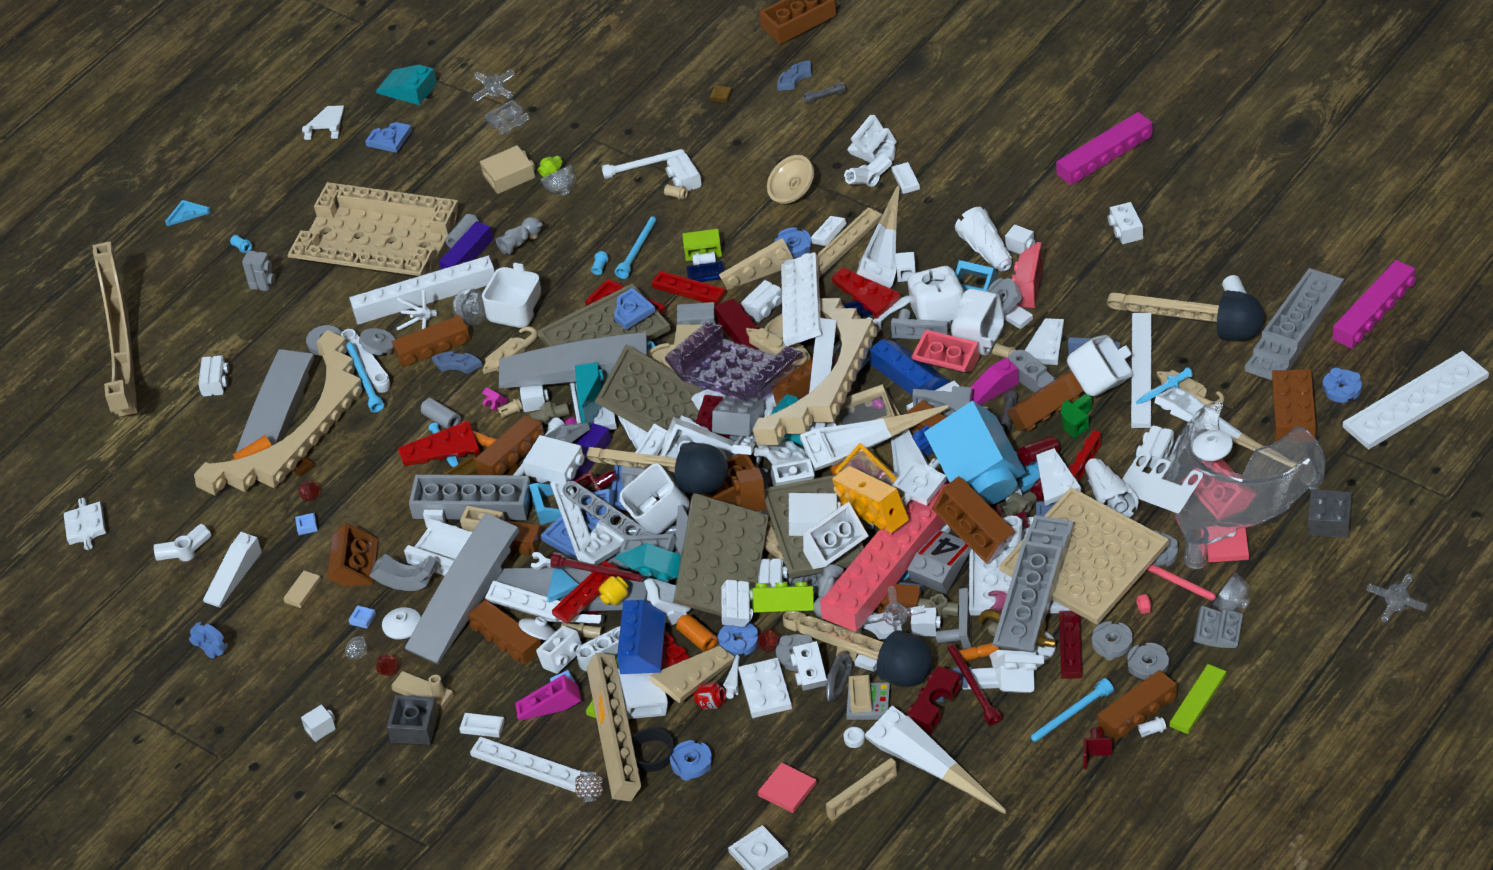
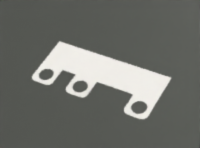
[1122,452,1203,514]

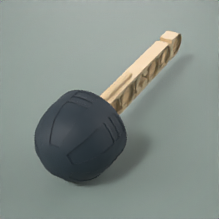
[1107,290,1264,341]
[586,442,728,494]
[783,611,932,687]

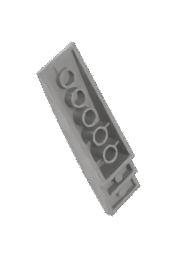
[1245,268,1344,380]
[499,332,647,389]
[236,349,314,452]
[405,513,519,665]
[993,515,1074,653]
[488,568,650,611]

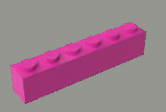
[1056,112,1153,185]
[1333,260,1416,349]

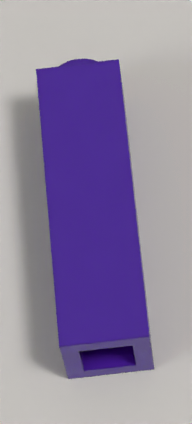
[439,221,493,270]
[570,423,611,488]

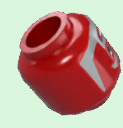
[694,682,726,710]

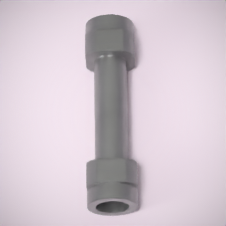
[803,82,846,104]
[999,390,1017,432]

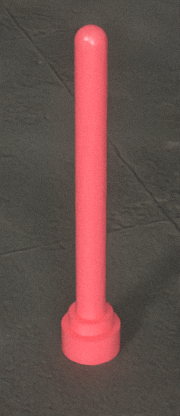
[1147,564,1216,601]

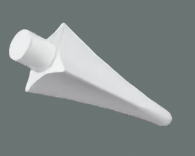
[723,655,740,699]

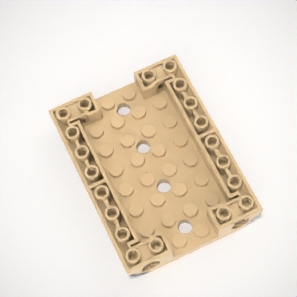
[288,182,458,276]

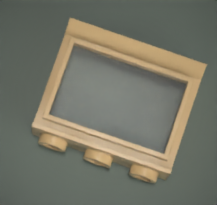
[835,384,895,426]

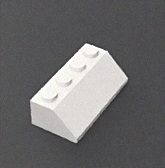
[660,417,737,460]

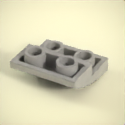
[1193,606,1243,648]

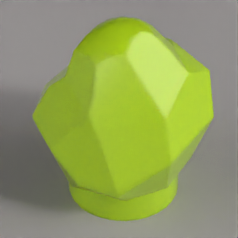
[537,156,562,179]

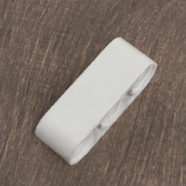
[576,627,620,671]

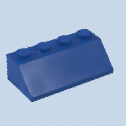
[869,339,949,395]
[617,600,666,674]

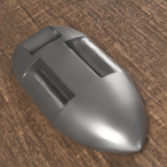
[826,651,852,702]

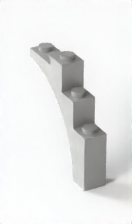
[912,386,1004,430]

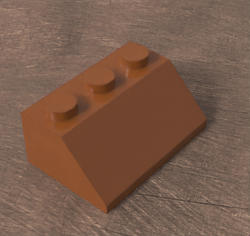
[327,522,378,587]

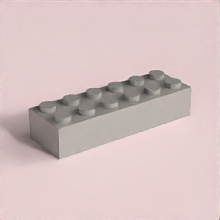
[409,475,531,520]

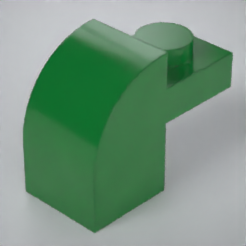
[1061,394,1092,439]

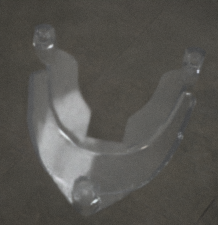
[1164,401,1325,569]

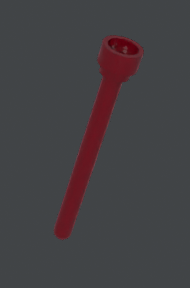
[550,552,643,582]
[948,644,1002,726]

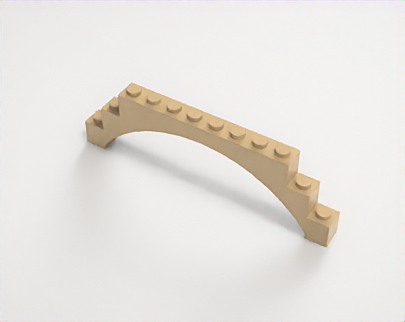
[93,241,137,417]
[753,298,877,445]
[194,330,362,495]

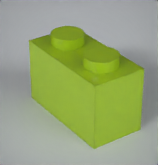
[682,229,722,261]

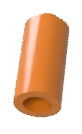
[231,435,272,461]
[676,614,718,652]

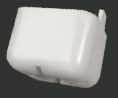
[908,266,963,329]
[619,464,690,535]

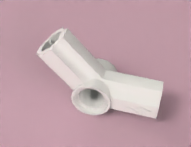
[844,153,892,187]
[154,524,211,561]

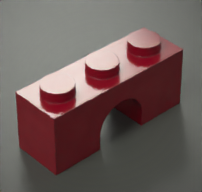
[907,665,962,734]

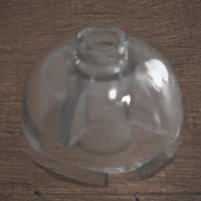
[540,165,576,197]
[452,288,486,325]
[1212,572,1251,612]

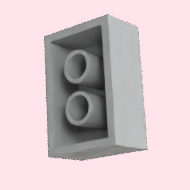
[712,393,765,437]

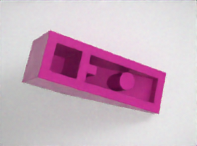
[970,357,1019,405]
[515,674,581,720]

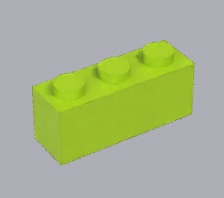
[750,582,814,612]

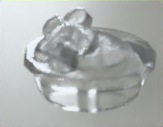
[345,636,367,659]

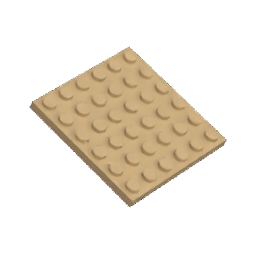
[999,487,1169,625]

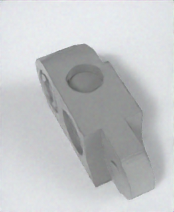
[1008,350,1054,392]

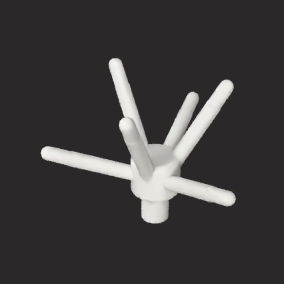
[397,290,437,330]

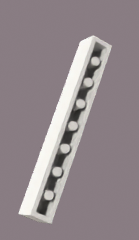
[349,256,494,325]

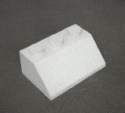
[803,502,868,569]

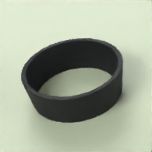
[632,728,673,772]

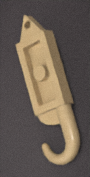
[483,327,538,374]
[746,328,808,366]
[1157,370,1224,408]

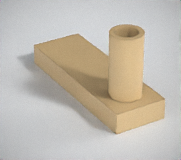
[391,671,454,710]

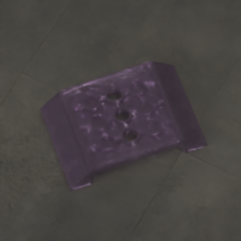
[665,321,802,401]

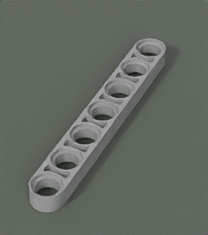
[562,481,654,537]

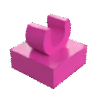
[482,387,508,411]

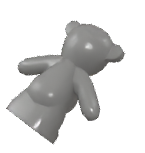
[496,217,543,255]
[813,564,844,620]

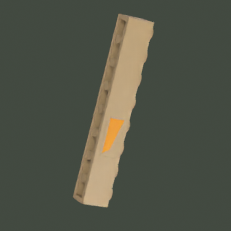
[586,653,641,801]

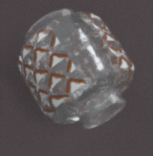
[575,771,603,802]

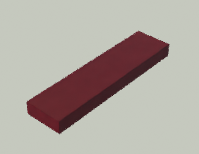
[1059,610,1082,679]

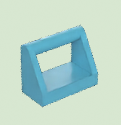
[955,260,998,292]
[529,483,561,525]

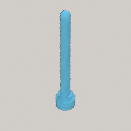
[615,217,656,279]
[346,342,384,413]
[1031,678,1114,742]

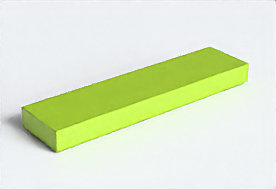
[1170,664,1227,734]

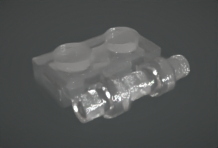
[484,100,530,135]

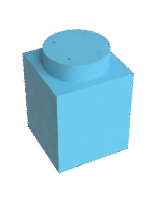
[924,401,1026,505]

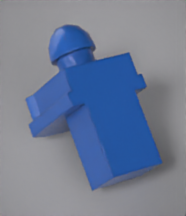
[912,426,934,456]

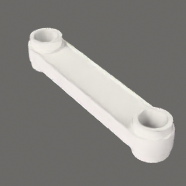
[341,329,390,393]

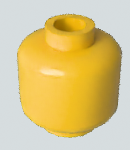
[599,576,629,606]

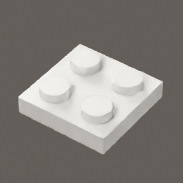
[728,825,788,870]

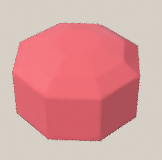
[1136,594,1151,614]

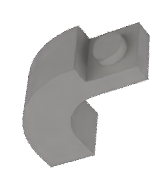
[369,554,436,591]

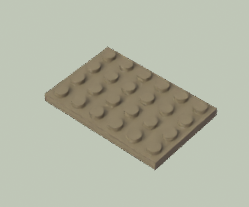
[537,283,671,347]
[595,344,705,432]
[764,475,864,578]
[673,493,769,623]

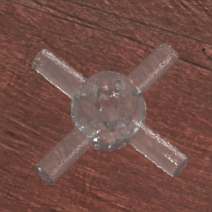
[472,69,515,102]
[1367,573,1428,622]
[865,586,926,631]

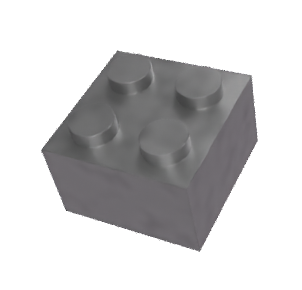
[1308,489,1352,538]
[386,695,439,745]

